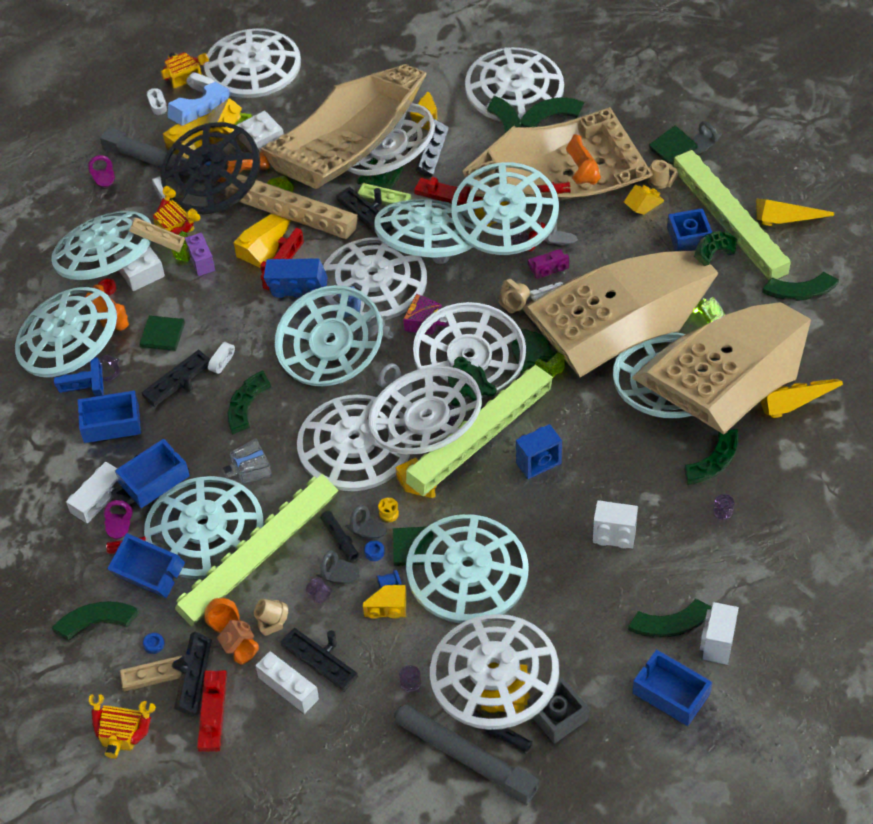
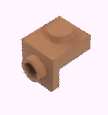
[217,620,254,653]

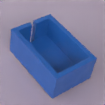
[264,258,328,298]
[78,390,141,443]
[115,439,190,508]
[107,533,185,599]
[632,649,712,726]

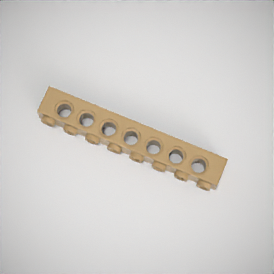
[225,174,357,239]

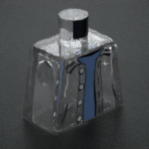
[222,438,272,484]

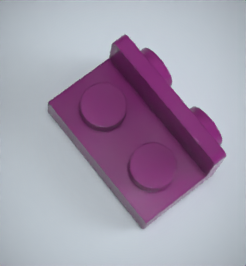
[528,249,569,279]

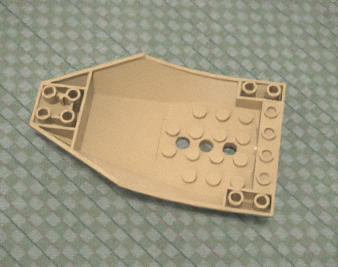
[261,64,427,189]
[463,107,653,201]
[522,251,718,377]
[632,302,811,434]

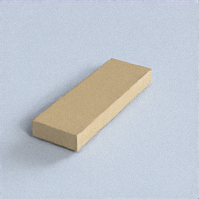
[129,217,185,252]
[120,655,182,692]

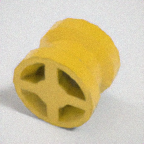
[378,497,399,523]

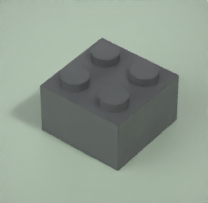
[527,677,589,744]

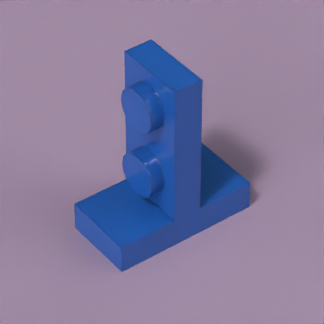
[54,357,104,397]

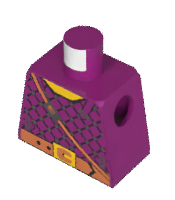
[403,294,449,335]

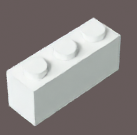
[66,462,120,524]
[255,651,319,714]

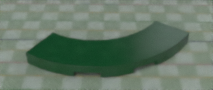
[487,96,522,133]
[520,97,585,128]
[694,231,737,266]
[762,272,839,301]
[227,370,271,435]
[684,429,738,485]
[628,598,712,637]
[52,601,140,640]

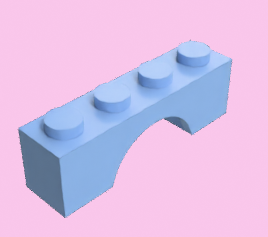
[168,82,229,126]

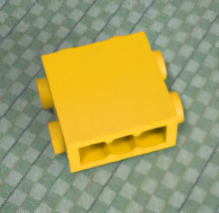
[200,98,242,144]
[480,662,530,714]

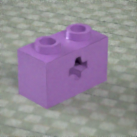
[185,232,215,276]

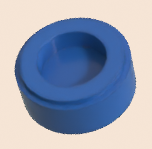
[364,541,385,561]
[143,633,164,654]

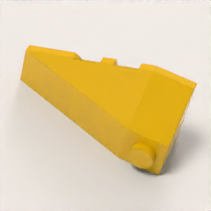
[163,113,210,159]
[756,198,834,226]
[233,213,291,268]
[760,379,843,418]

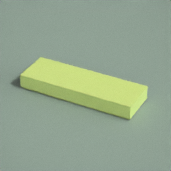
[358,183,411,210]

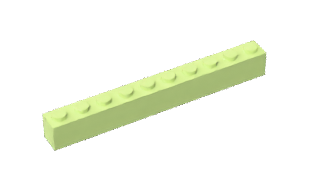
[674,150,791,280]
[406,365,553,496]
[175,474,339,627]

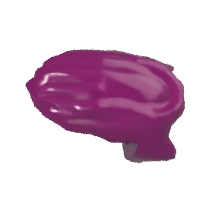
[88,155,115,188]
[104,500,133,540]

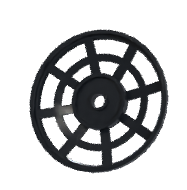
[161,122,260,215]

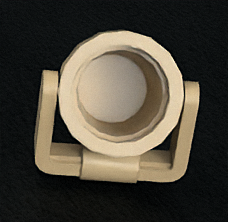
[648,160,678,189]
[499,279,530,313]
[254,599,288,636]

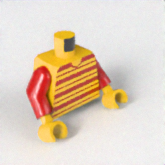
[161,52,209,89]
[153,186,200,237]
[88,694,156,759]

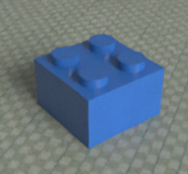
[667,208,712,252]
[516,424,562,479]

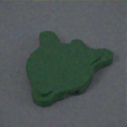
[511,329,560,374]
[448,357,497,406]

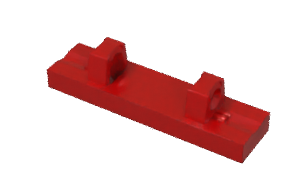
[414,177,484,210]
[260,228,304,290]
[197,670,227,752]

